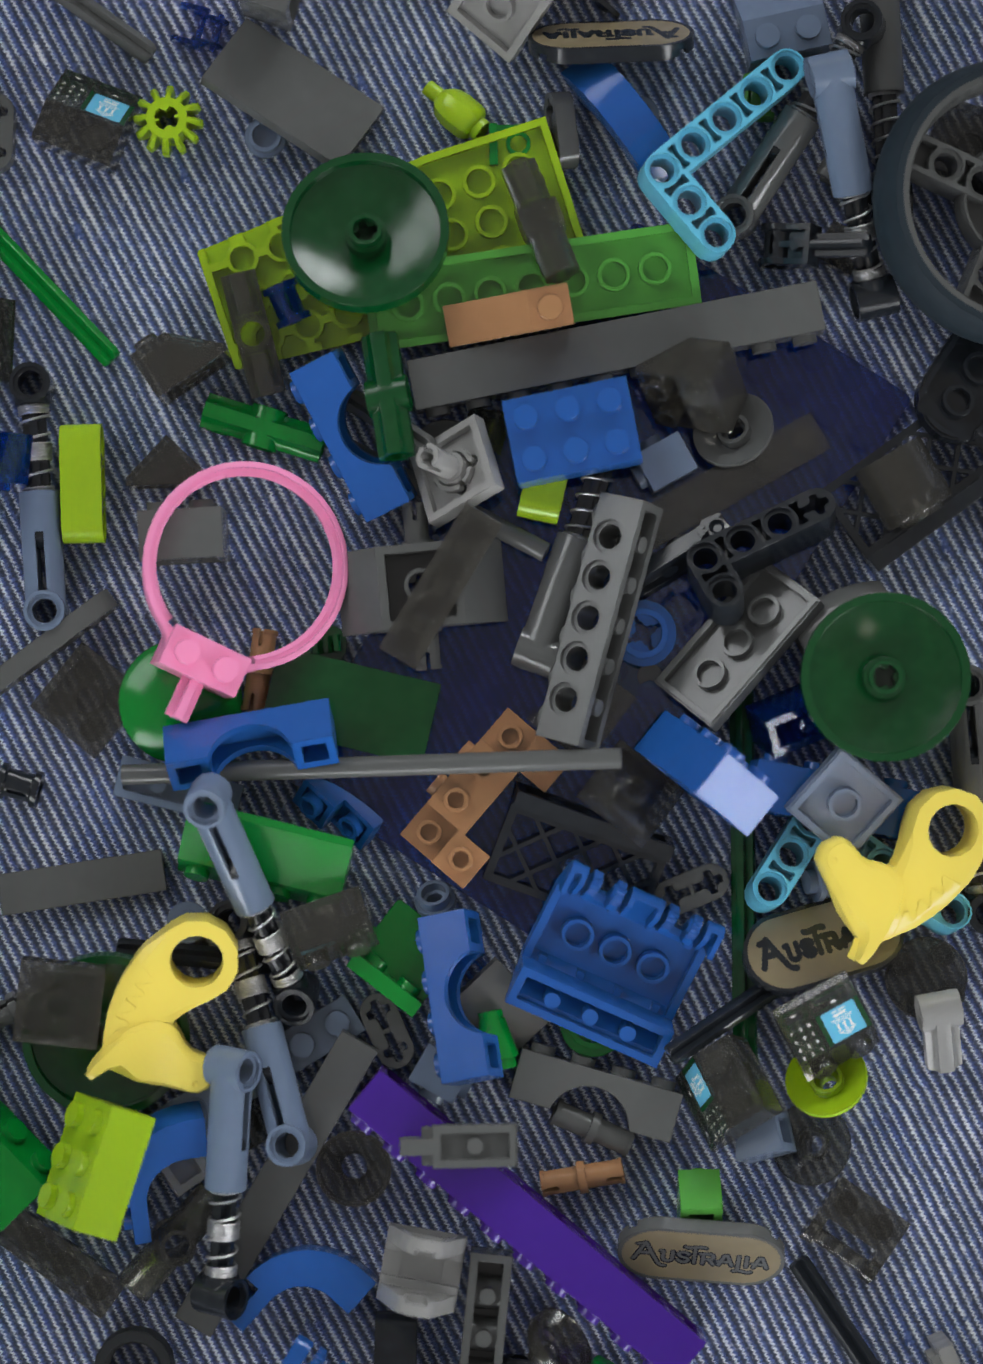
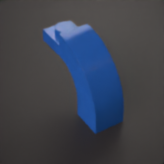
[561,63,670,182]
[123,1100,207,1245]
[230,1245,378,1332]

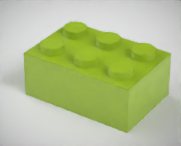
[36,1091,156,1242]

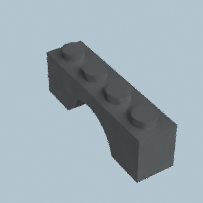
[508,1041,683,1143]

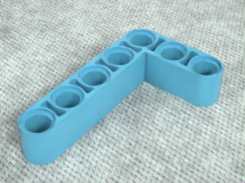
[637,48,804,262]
[744,814,972,936]

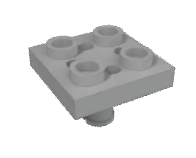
[410,414,505,528]

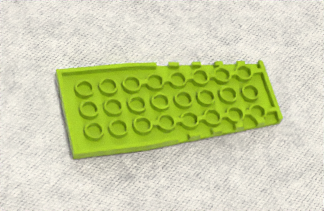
[197,116,583,370]

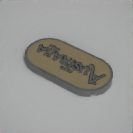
[617,1216,785,1286]

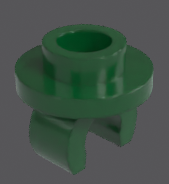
[307,625,347,660]

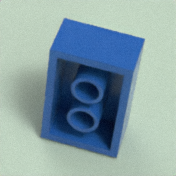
[501,376,643,489]
[634,710,779,837]

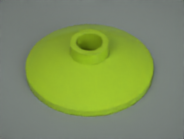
[785,1040,868,1118]

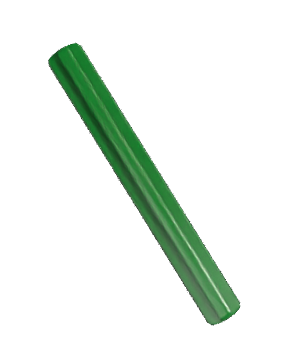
[0,227,120,366]

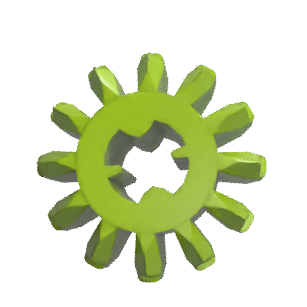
[133,86,204,158]

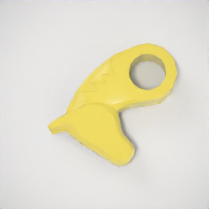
[814,785,983,965]
[85,912,238,1094]

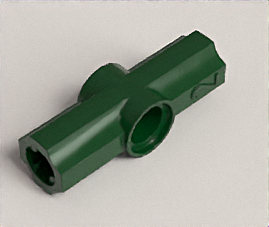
[361,330,416,462]

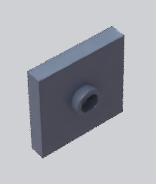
[784,747,903,850]

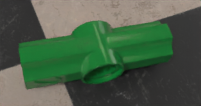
[199,393,325,464]

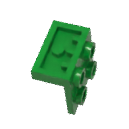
[346,900,428,1017]

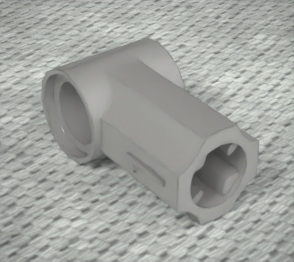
[914,988,964,1074]

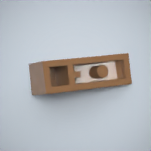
[442,282,575,348]

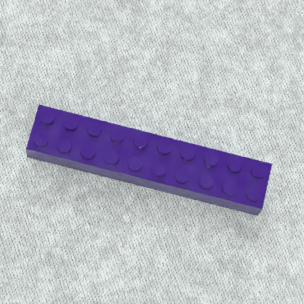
[348,1064,706,1364]

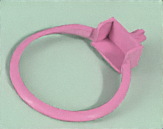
[142,461,348,724]

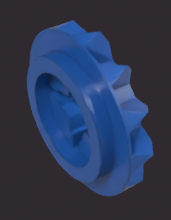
[623,600,677,667]

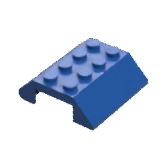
[505,859,726,1068]

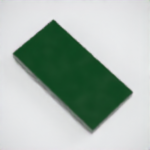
[264,646,442,756]

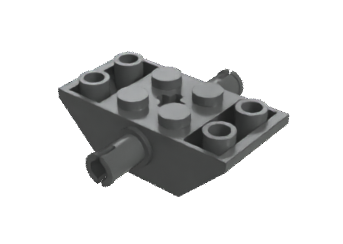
[340,502,508,671]

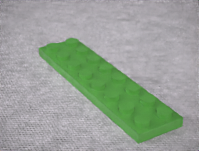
[367,224,702,348]

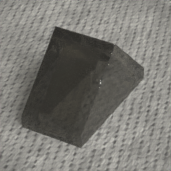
[126,435,213,490]

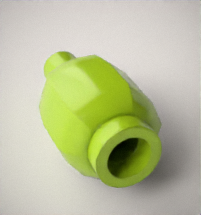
[422,80,490,140]

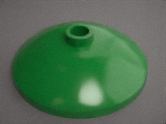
[118,643,243,762]

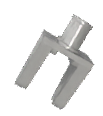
[376,1222,468,1319]

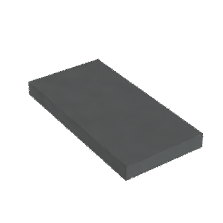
[200,18,384,164]
[654,564,825,733]

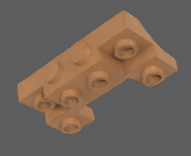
[400,708,563,889]

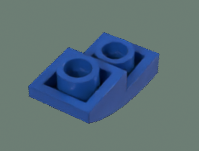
[292,779,384,850]

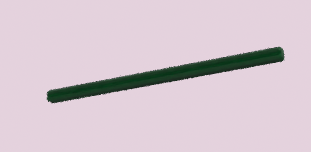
[729,689,758,1125]

